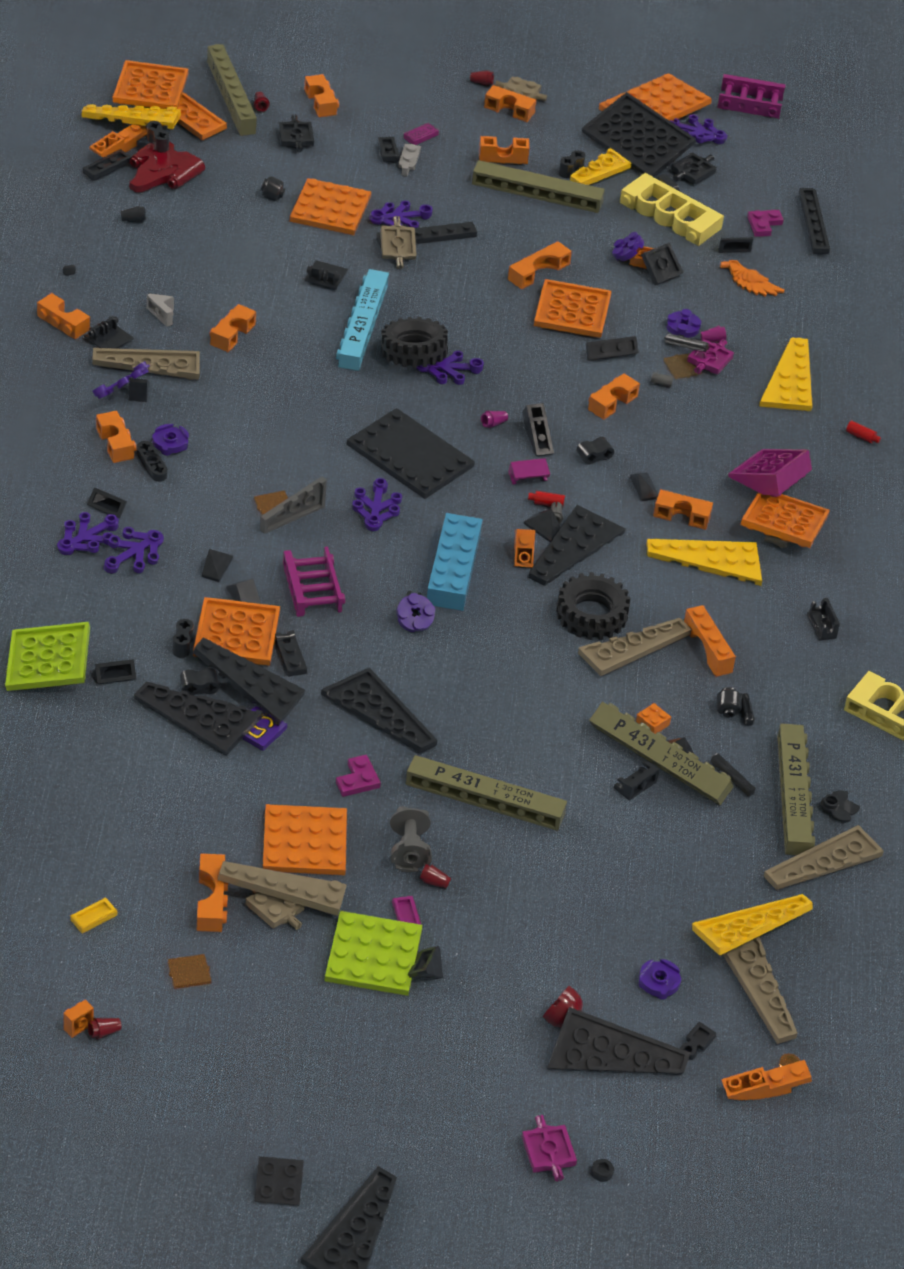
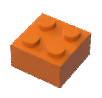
[629,246,654,269]
[636,703,671,734]
[64,999,94,1038]

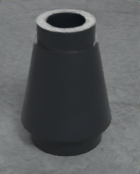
[121,205,146,222]

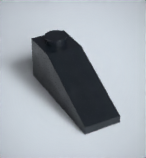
[522,403,554,456]

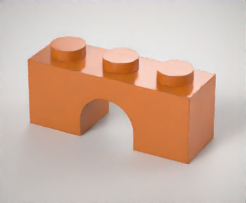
[304,74,339,117]
[484,85,536,122]
[479,136,530,164]
[37,293,90,340]
[209,304,256,352]
[588,373,640,420]
[96,411,136,463]
[653,489,713,530]

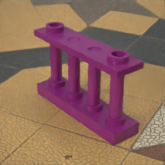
[717,74,786,119]
[283,547,345,617]

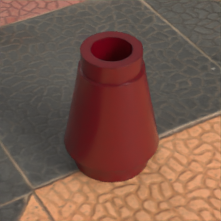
[470,70,494,86]
[254,91,270,112]
[419,864,451,889]
[87,1018,122,1039]

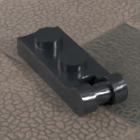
[275,630,307,677]

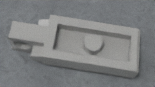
[399,144,421,176]

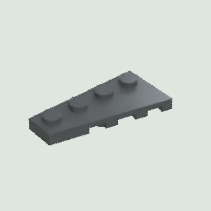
[260,476,327,534]

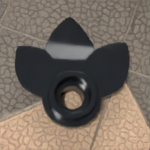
[820,790,860,822]

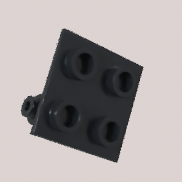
[304,260,348,290]
[84,316,134,349]
[254,1156,304,1206]

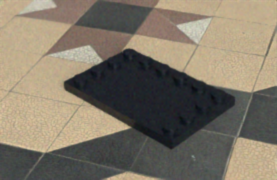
[582,92,696,177]
[346,408,475,499]

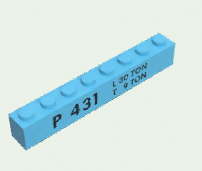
[336,269,389,371]

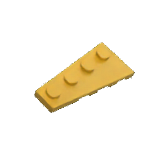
[570,148,631,185]

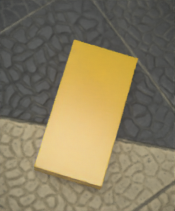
[70,897,117,934]

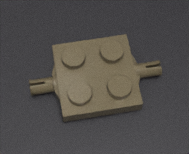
[495,77,547,102]
[380,216,416,269]
[245,890,305,930]

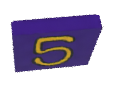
[243,706,287,751]

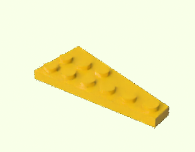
[81,104,181,129]
[759,338,812,411]
[646,539,762,586]
[692,894,813,955]

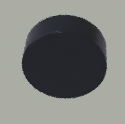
[591,1159,614,1182]

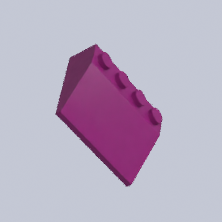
[728,449,812,497]

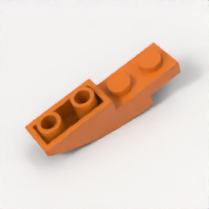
[89,124,147,157]
[721,1060,812,1100]

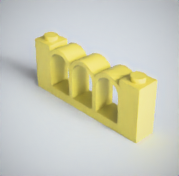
[620,173,724,246]
[844,671,904,741]

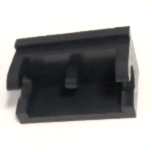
[807,598,840,641]
[614,761,659,801]

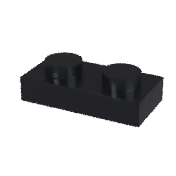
[378,136,400,162]

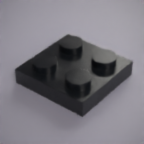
[641,242,684,285]

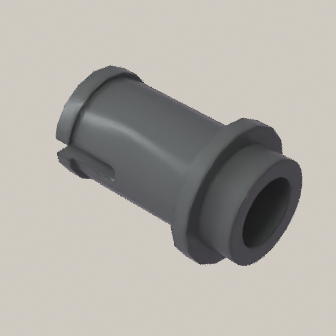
[651,371,674,387]
[551,502,563,523]
[765,535,789,549]

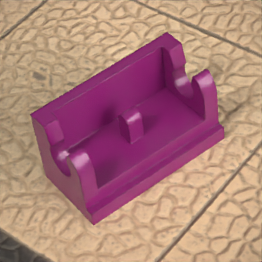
[508,458,550,485]

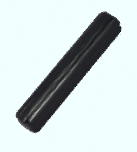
[664,333,709,352]
[711,753,756,797]

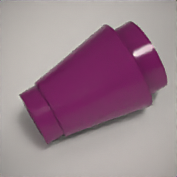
[700,325,727,342]
[481,411,508,428]

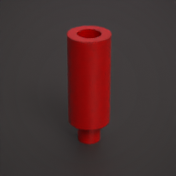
[846,420,881,444]
[528,491,565,507]

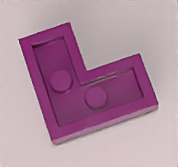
[747,210,784,237]
[336,754,381,797]

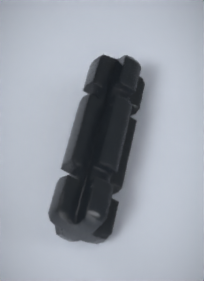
[741,693,755,725]

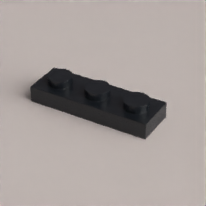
[83,149,131,181]
[585,336,639,360]

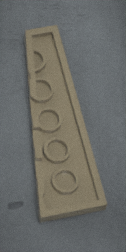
[93,348,200,380]
[578,618,692,676]
[764,825,884,890]
[217,861,347,916]
[723,936,797,1044]

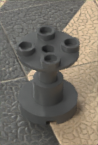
[390,806,432,872]

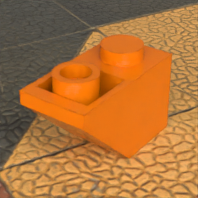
[514,529,535,567]

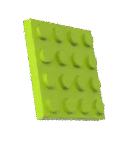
[5,622,90,691]
[325,911,423,996]

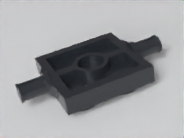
[279,114,314,153]
[671,152,717,185]

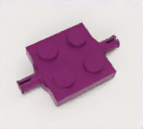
[687,339,734,375]
[522,1115,577,1182]

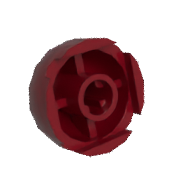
[542,986,583,1028]

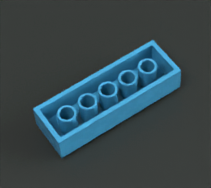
[427,513,483,611]

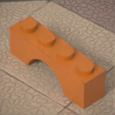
[508,241,572,290]
[684,605,736,677]
[197,853,228,932]

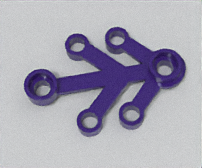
[670,114,728,144]
[369,200,433,228]
[416,351,484,385]
[92,361,150,399]
[352,478,402,531]
[57,512,119,555]
[104,527,164,574]

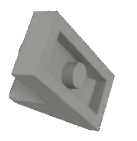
[147,294,174,327]

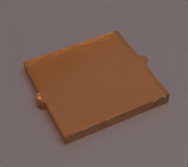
[663,353,702,379]
[254,490,288,515]
[168,954,211,989]

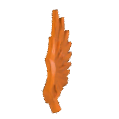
[720,260,785,297]

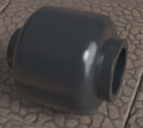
[260,176,286,201]
[716,687,742,717]

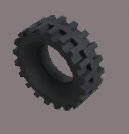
[381,317,448,368]
[556,572,631,640]

